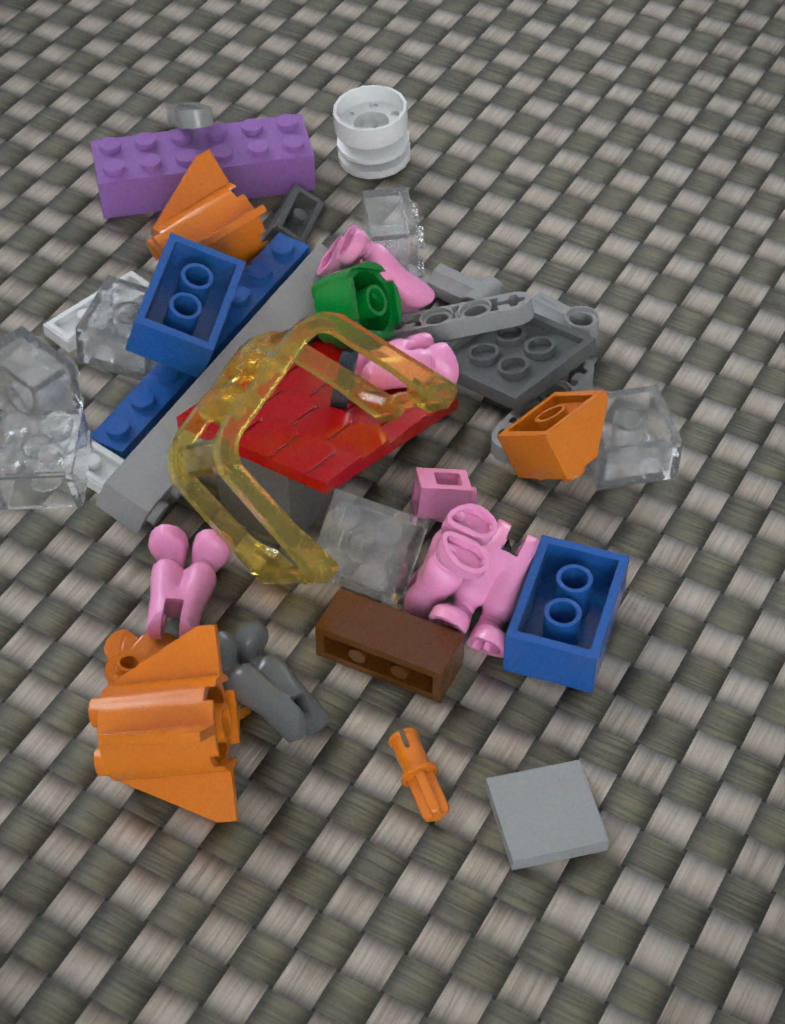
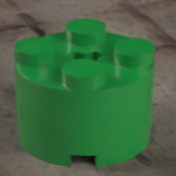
[311,261,402,350]

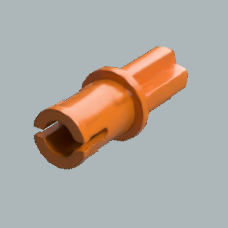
[388,727,450,822]

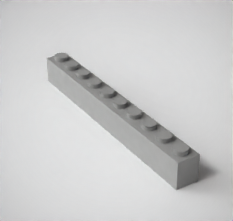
[95,243,328,534]

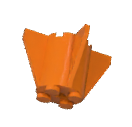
[146,149,269,269]
[88,624,251,823]

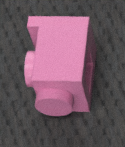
[410,467,477,526]

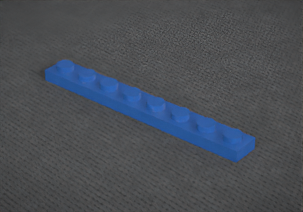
[90,233,311,460]

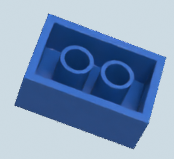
[125,233,246,378]
[503,535,630,693]

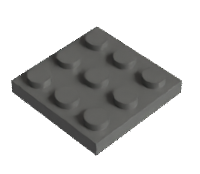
[447,313,597,412]

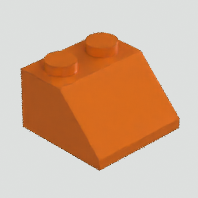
[497,390,608,482]

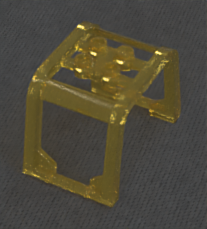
[167,311,458,585]

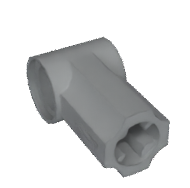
[427,263,508,304]
[531,292,599,345]

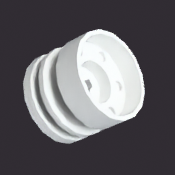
[333,85,411,179]

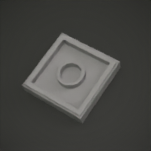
[485,760,609,870]

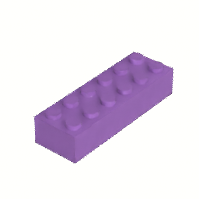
[90,114,316,219]

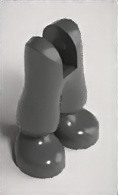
[218,620,329,743]

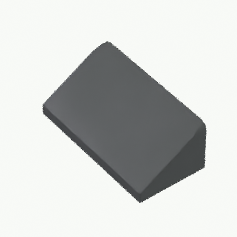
[262,184,325,244]

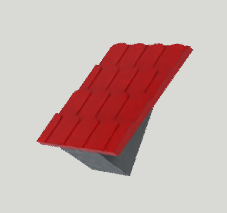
[176,340,458,548]

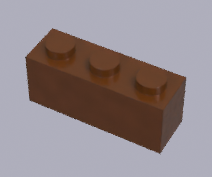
[315,588,465,703]

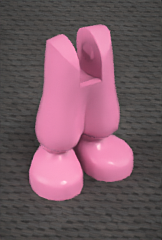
[317,225,435,315]
[353,332,459,392]
[404,503,498,620]
[428,519,540,658]
[146,524,232,640]

